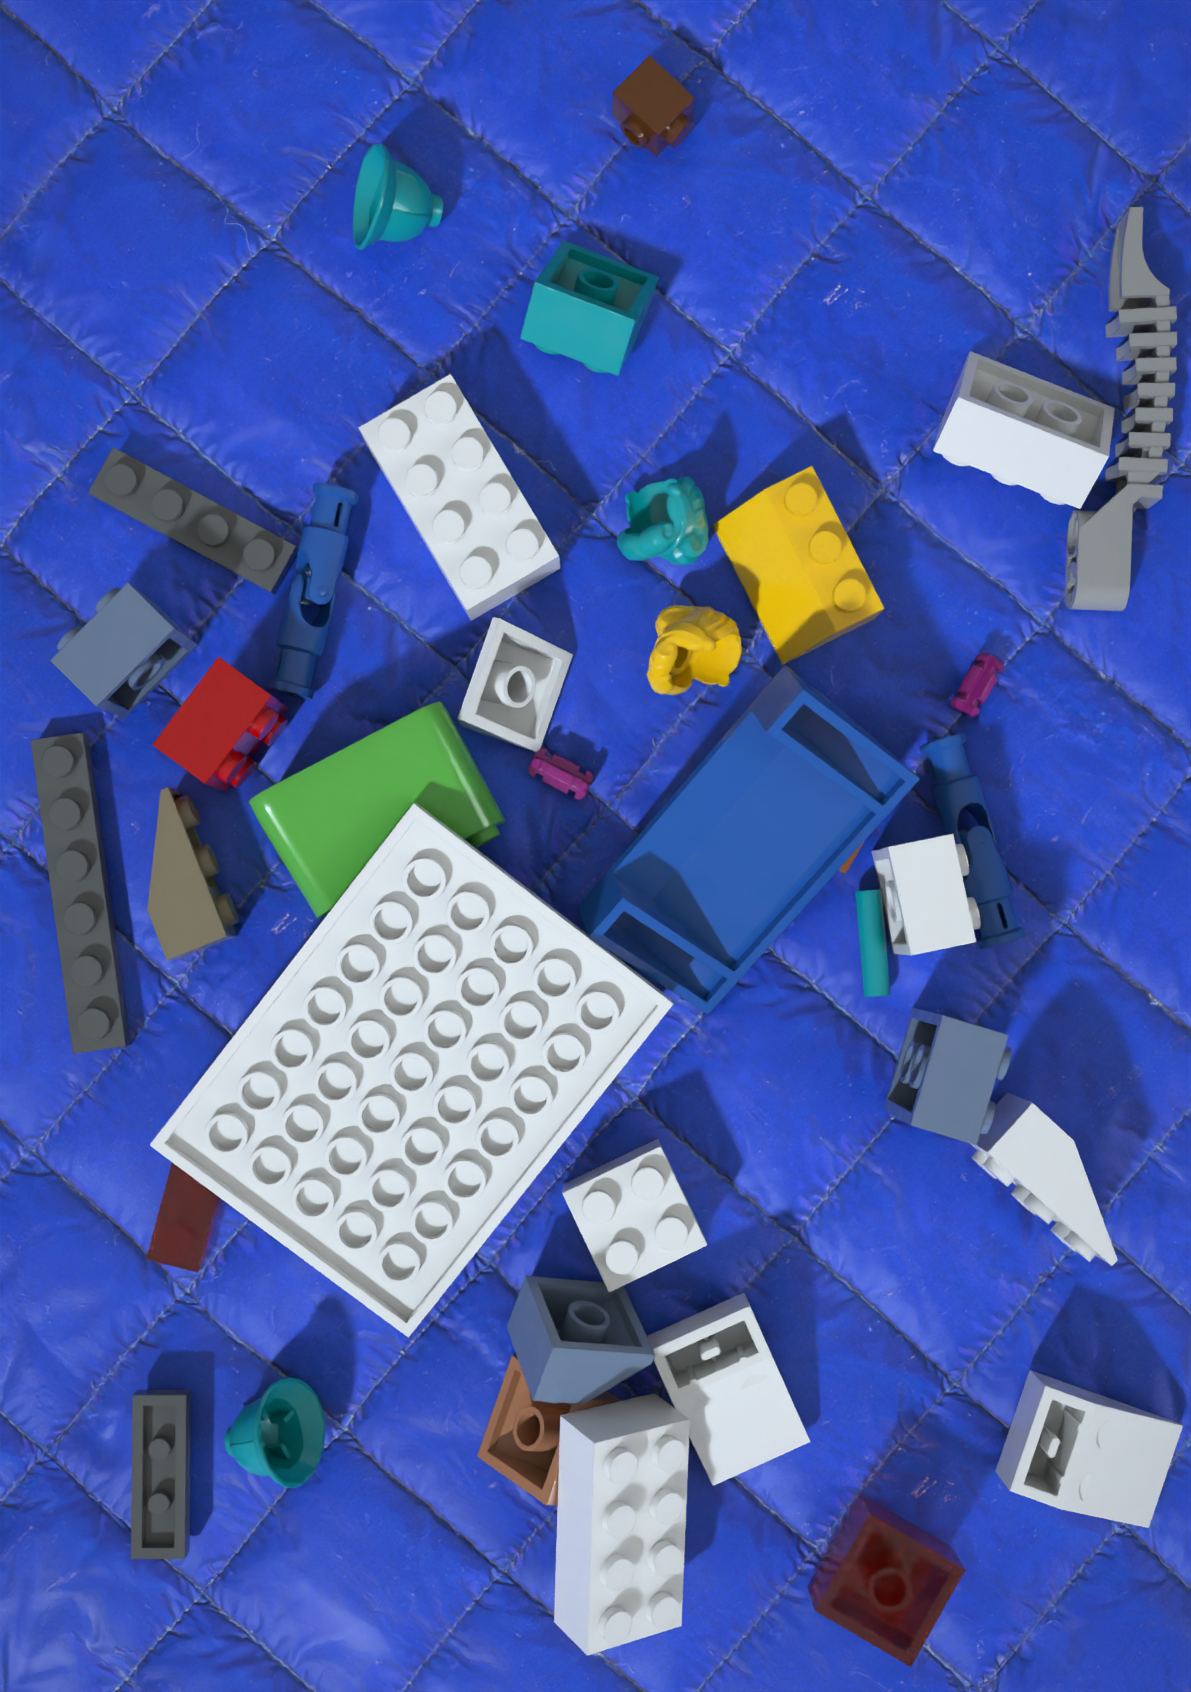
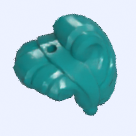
[617,476,708,566]

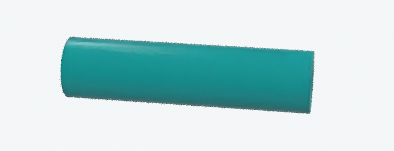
[855,889,891,997]

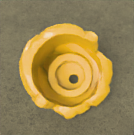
[646,605,742,695]

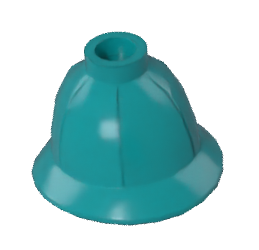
[353,143,443,250]
[224,1377,325,1488]

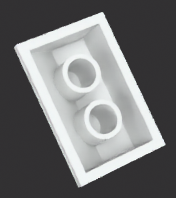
[933,351,1115,509]

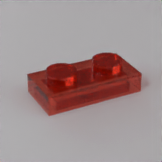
[146,1162,221,1273]

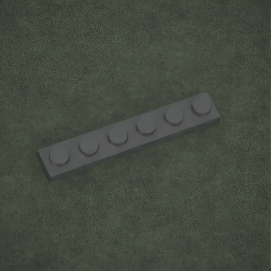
[31,733,131,1054]

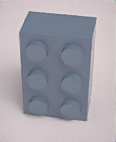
[883,1008,1011,1145]

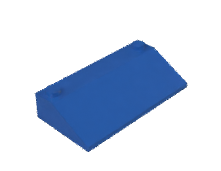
[577,665,920,1014]

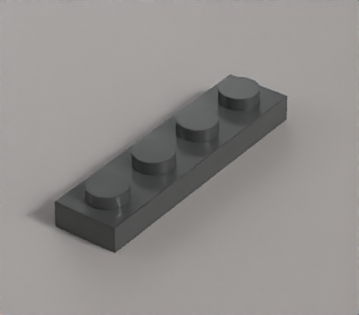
[88,447,298,595]

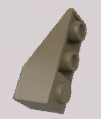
[147,787,239,960]

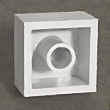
[872,834,981,956]
[562,1139,707,1292]

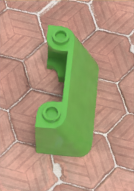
[249,701,506,919]

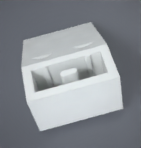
[971,1093,1118,1266]
[648,1293,810,1486]
[995,1370,1183,1528]

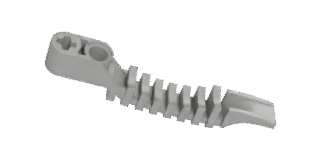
[1065,207,1177,612]

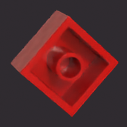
[152,656,290,792]

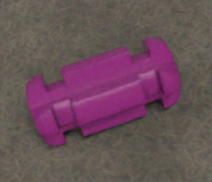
[951,652,1004,717]
[528,748,594,800]

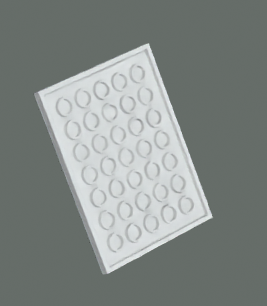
[150,802,674,1338]

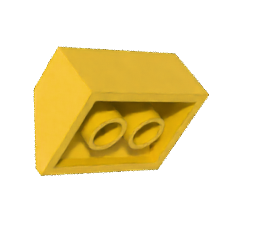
[712,466,885,665]

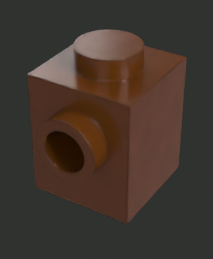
[612,55,695,157]

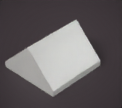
[457,617,573,752]

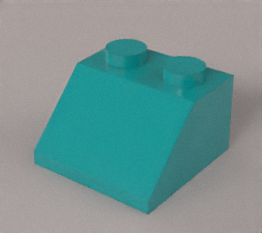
[520,240,660,376]

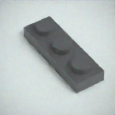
[131,1390,191,1559]

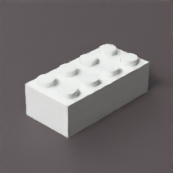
[358,374,560,621]
[554,1393,690,1656]

